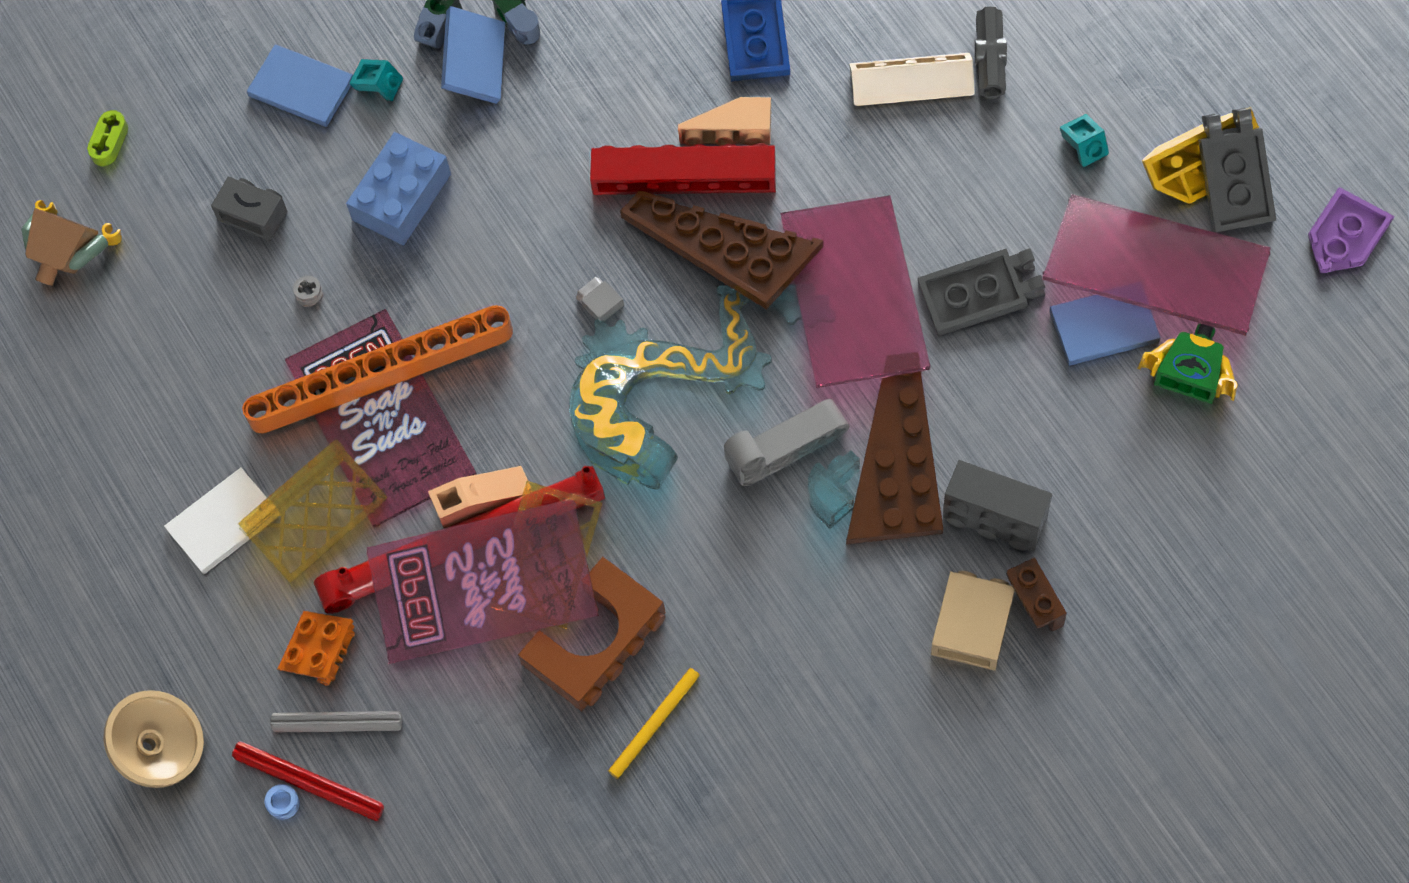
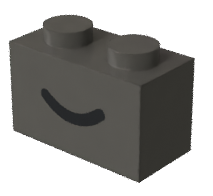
[211,176,288,241]

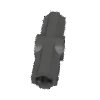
[975,6,1007,99]

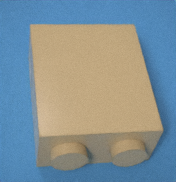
[931,571,1015,671]

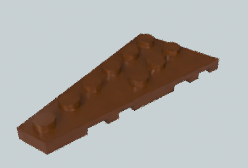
[620,190,824,310]
[846,353,944,544]

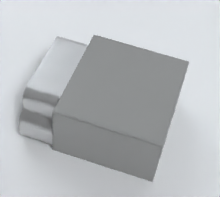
[576,277,624,325]

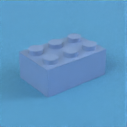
[346,132,451,246]

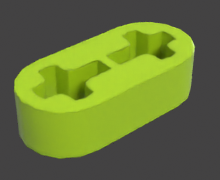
[87,110,128,166]

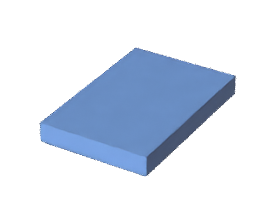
[441,6,505,104]
[247,44,353,127]
[1049,283,1161,366]

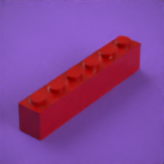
[590,143,776,195]

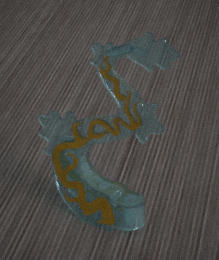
[569,285,836,490]

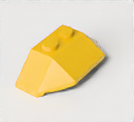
[1142,107,1259,204]

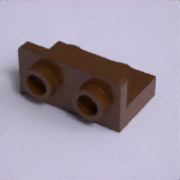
[1006,557,1067,632]

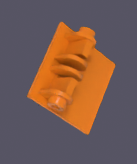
[277,610,355,686]

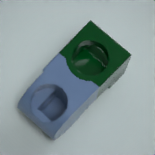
[414,0,462,49]
[492,0,540,45]

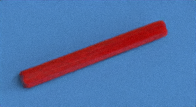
[232,741,384,821]

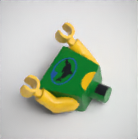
[1137,323,1238,404]

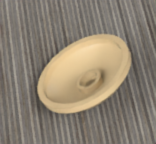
[103,690,204,788]

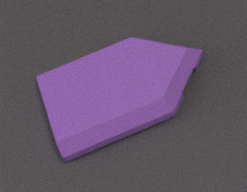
[1308,187,1395,274]

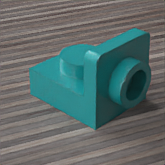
[349,59,403,101]
[1060,114,1109,167]

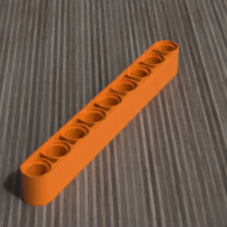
[242,305,513,434]

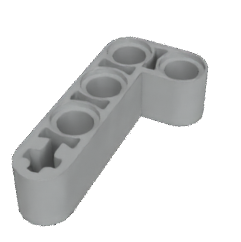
[724,399,850,486]

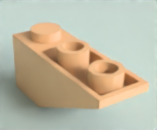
[678,97,772,146]
[428,466,533,529]

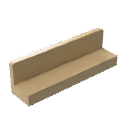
[849,53,975,106]

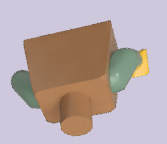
[21,200,122,286]

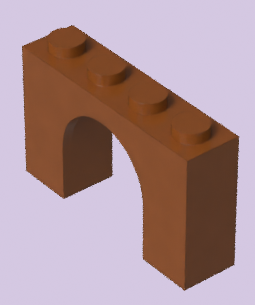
[518,557,666,712]

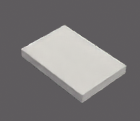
[164,467,281,575]

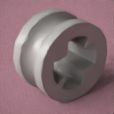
[293,276,323,307]

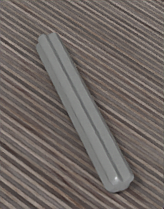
[270,711,402,732]

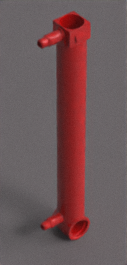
[314,466,605,614]

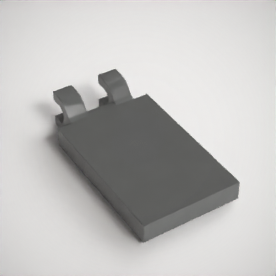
[1198,108,1277,233]
[917,248,1045,336]

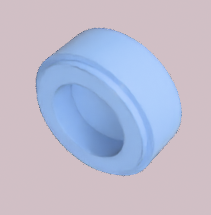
[264,784,300,820]

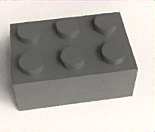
[943,460,1052,551]

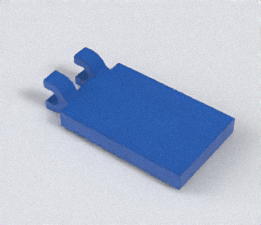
[721,0,791,82]

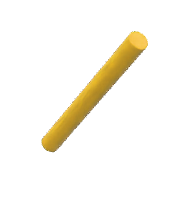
[608,668,700,779]

